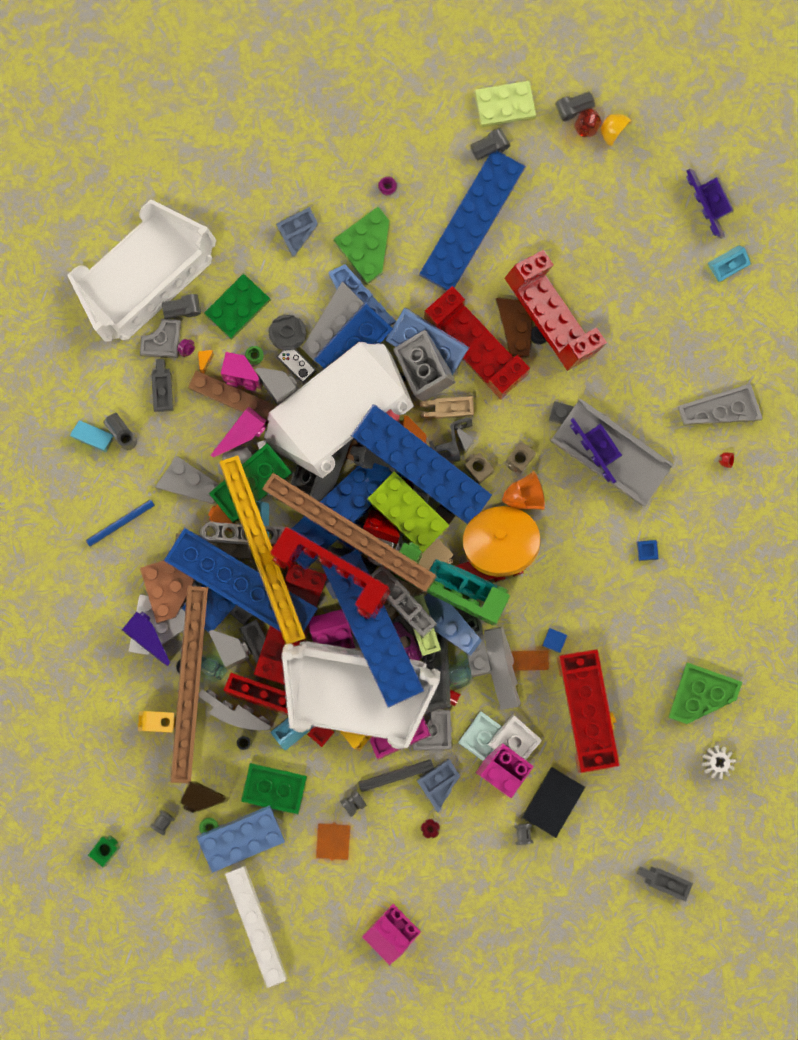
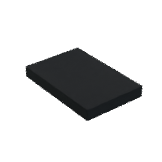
[522,767,586,838]

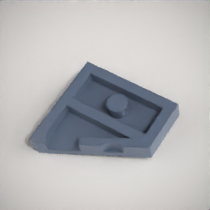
[276,207,318,257]
[416,758,460,812]

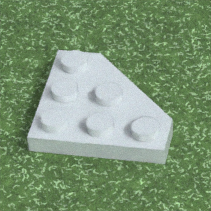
[129,595,185,655]

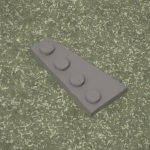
[302,281,364,362]
[677,384,763,425]

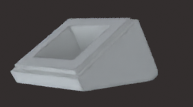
[457,428,474,453]

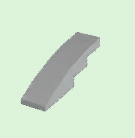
[370,565,437,638]
[484,627,521,710]

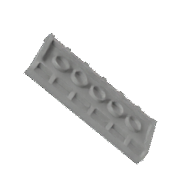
[551,398,674,507]

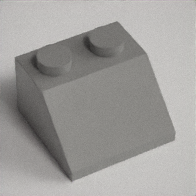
[255,368,298,406]
[209,630,251,669]

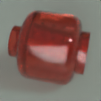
[574,109,601,137]

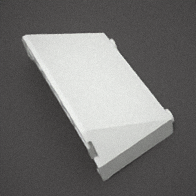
[68,200,216,342]
[264,342,414,478]
[282,641,440,749]

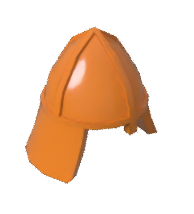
[502,471,545,510]

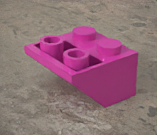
[221,352,262,391]
[308,609,355,649]
[475,743,534,798]
[362,904,421,965]

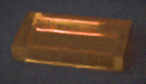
[511,651,549,671]

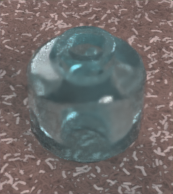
[200,654,227,682]
[449,662,473,690]

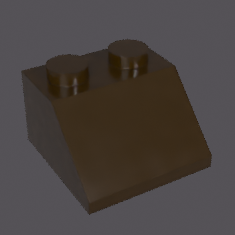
[180,781,229,813]

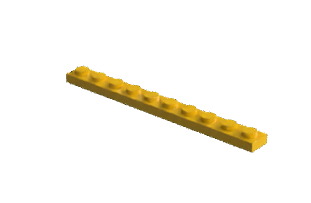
[219,455,305,644]

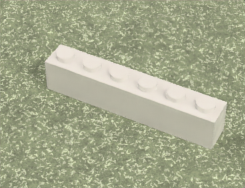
[225,866,287,988]

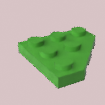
[333,207,390,285]
[668,663,742,724]

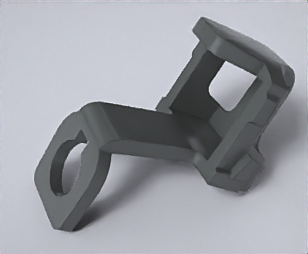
[429,417,473,462]
[350,443,399,473]

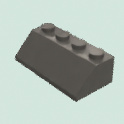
[291,440,352,502]

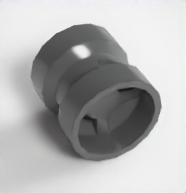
[340,790,367,817]

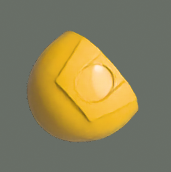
[601,114,632,146]

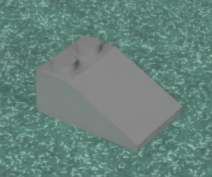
[394,330,456,401]

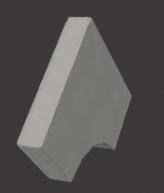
[140,319,181,358]
[413,710,452,750]

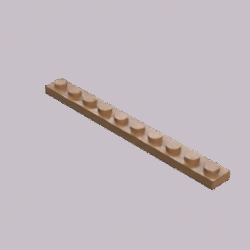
[188,371,359,462]
[263,473,437,593]
[170,586,208,784]

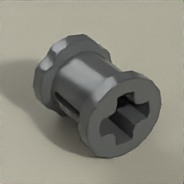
[150,810,175,836]
[514,823,533,845]

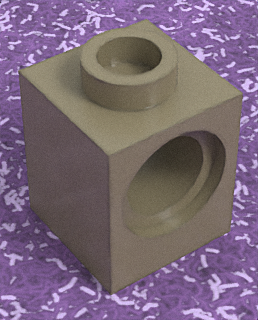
[506,441,536,474]
[464,452,494,484]

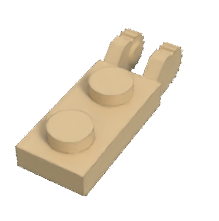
[420,396,474,419]

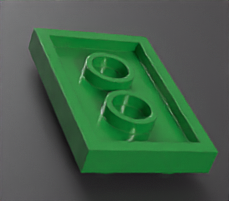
[204,273,271,340]
[241,763,307,815]

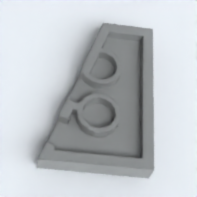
[155,456,219,504]

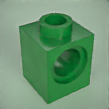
[88,835,121,867]

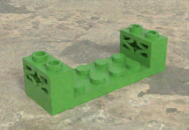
[390,542,510,627]

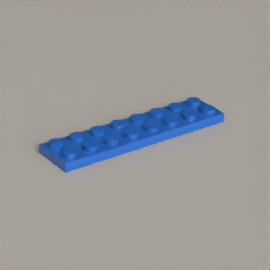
[419,151,526,291]
[350,404,492,525]
[291,463,404,570]
[164,527,318,642]
[322,550,424,708]

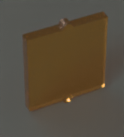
[316,822,350,861]

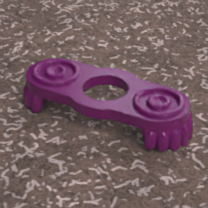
[392,622,422,660]

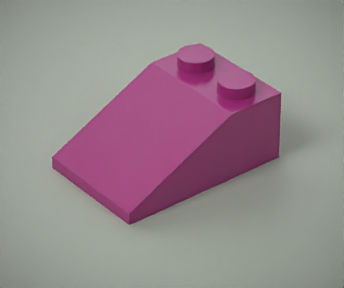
[210,407,267,458]

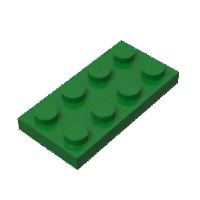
[209,443,292,523]

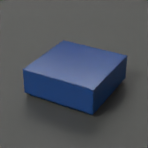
[637,540,659,561]
[542,628,567,653]

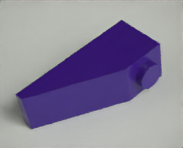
[121,611,170,666]

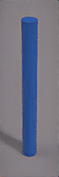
[86,499,155,546]

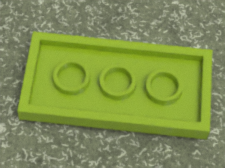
[367,471,449,553]

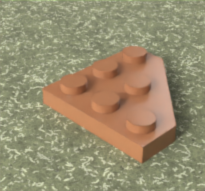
[140,560,195,624]

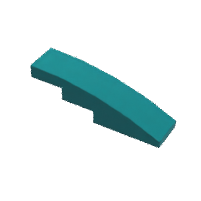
[429,559,497,602]

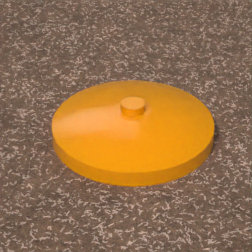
[463,506,540,577]

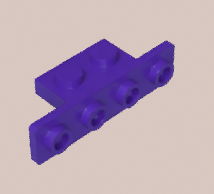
[686,169,734,238]
[570,418,622,484]

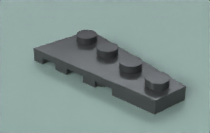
[422,634,451,713]

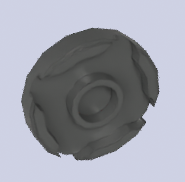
[268,314,306,351]

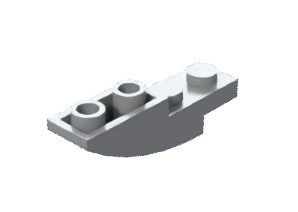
[457,597,491,677]
[198,689,272,731]

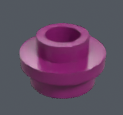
[378,177,397,195]
[177,339,195,357]

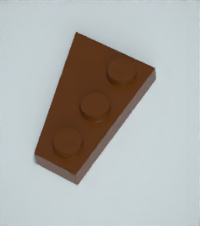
[495,298,532,357]

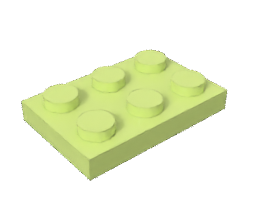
[475,81,536,127]

